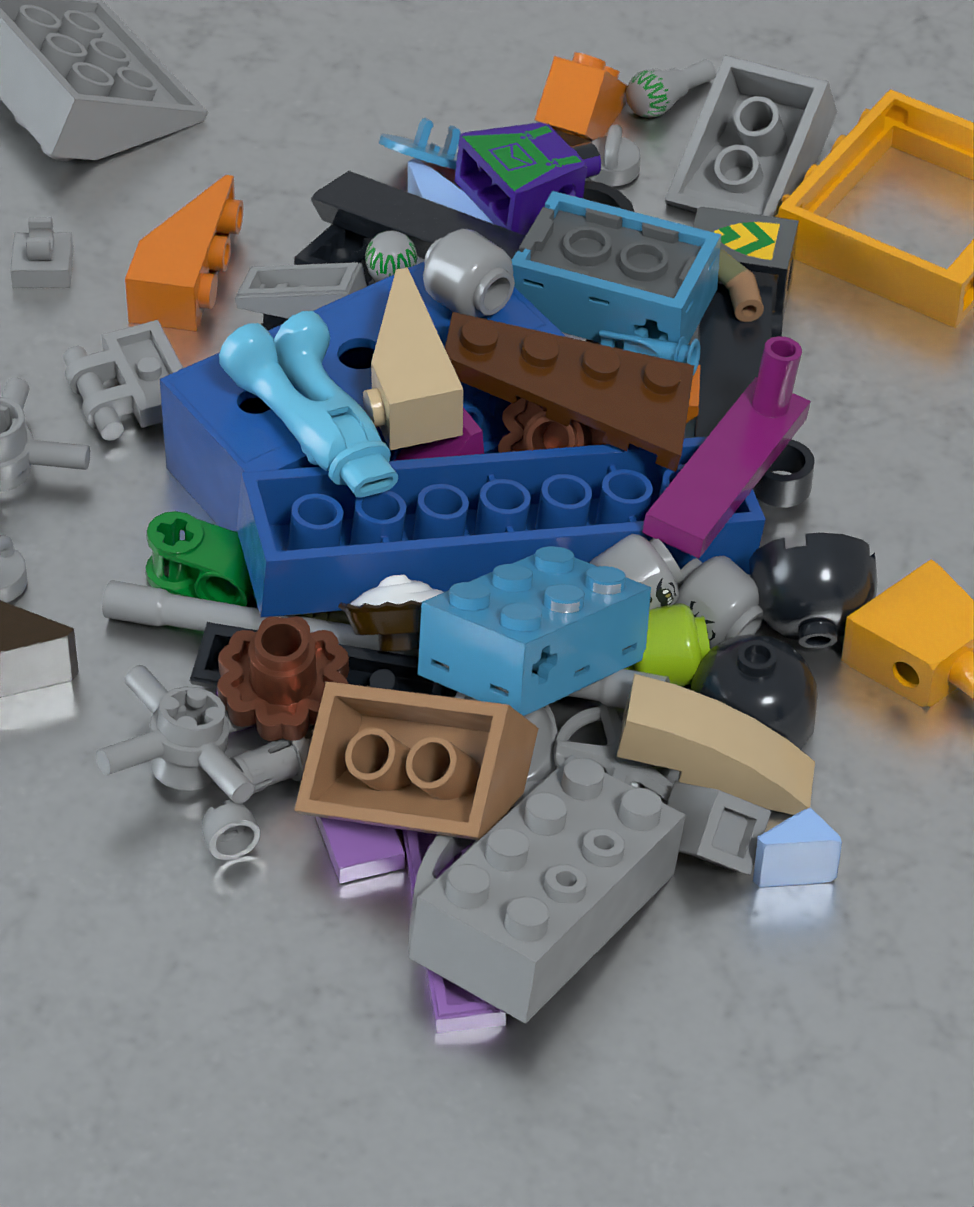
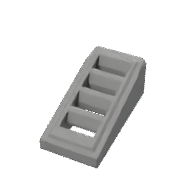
[235,262,367,319]

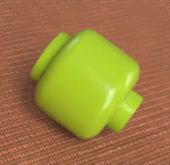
[624,603,710,688]

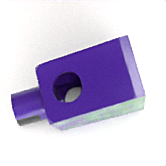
[454,122,601,236]

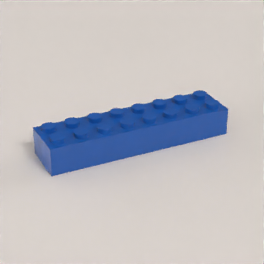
[237,437,766,618]

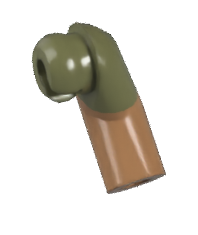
[718,250,764,322]

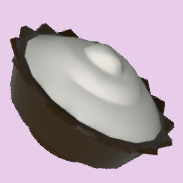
[338,575,443,651]

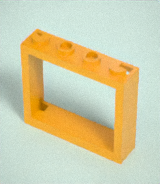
[775,89,974,328]

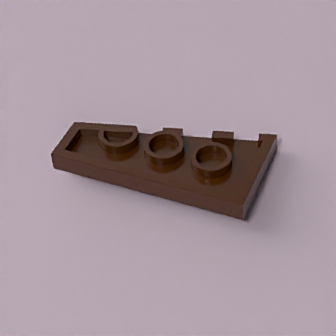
[445,312,694,472]

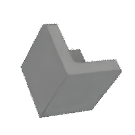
[667,782,771,875]

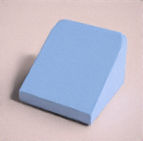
[753,807,842,888]

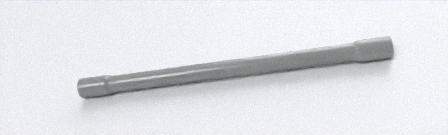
[102,580,670,709]

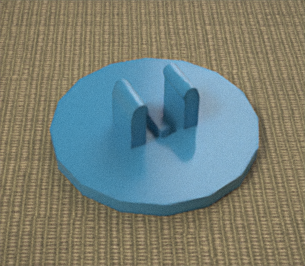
[379,118,460,170]

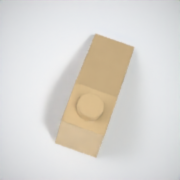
[363,267,463,451]

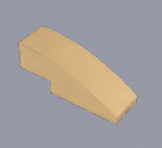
[617,673,815,815]

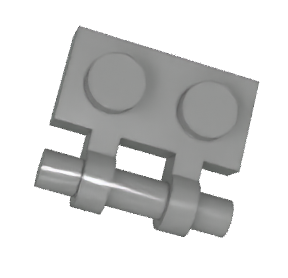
[63,320,183,441]

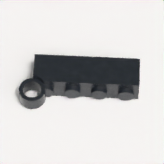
[694,283,815,508]

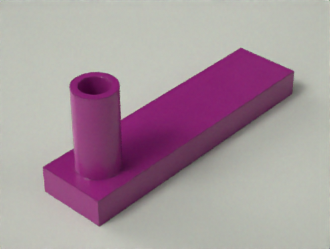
[642,336,811,558]

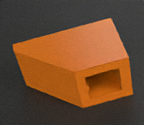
[534,52,627,141]

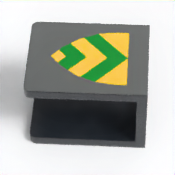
[693,207,799,319]

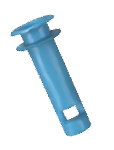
[599,330,701,376]

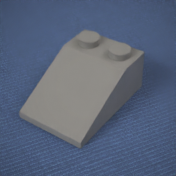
[665,55,837,217]

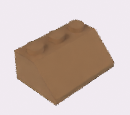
[294,681,539,840]

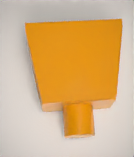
[841,559,974,707]

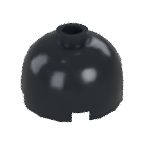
[749,532,877,648]
[690,634,818,750]

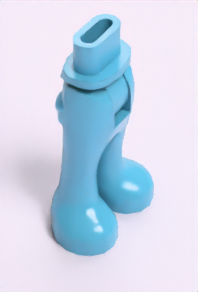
[219,311,398,498]

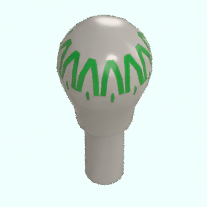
[626,60,716,119]
[365,231,418,283]

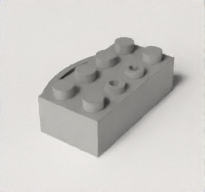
[408,755,686,1024]

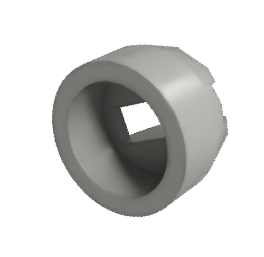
[202,800,261,860]

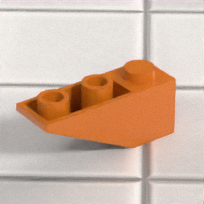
[125,175,244,332]

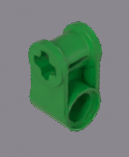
[145,511,254,607]

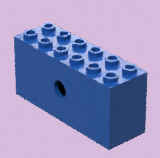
[160,262,565,531]

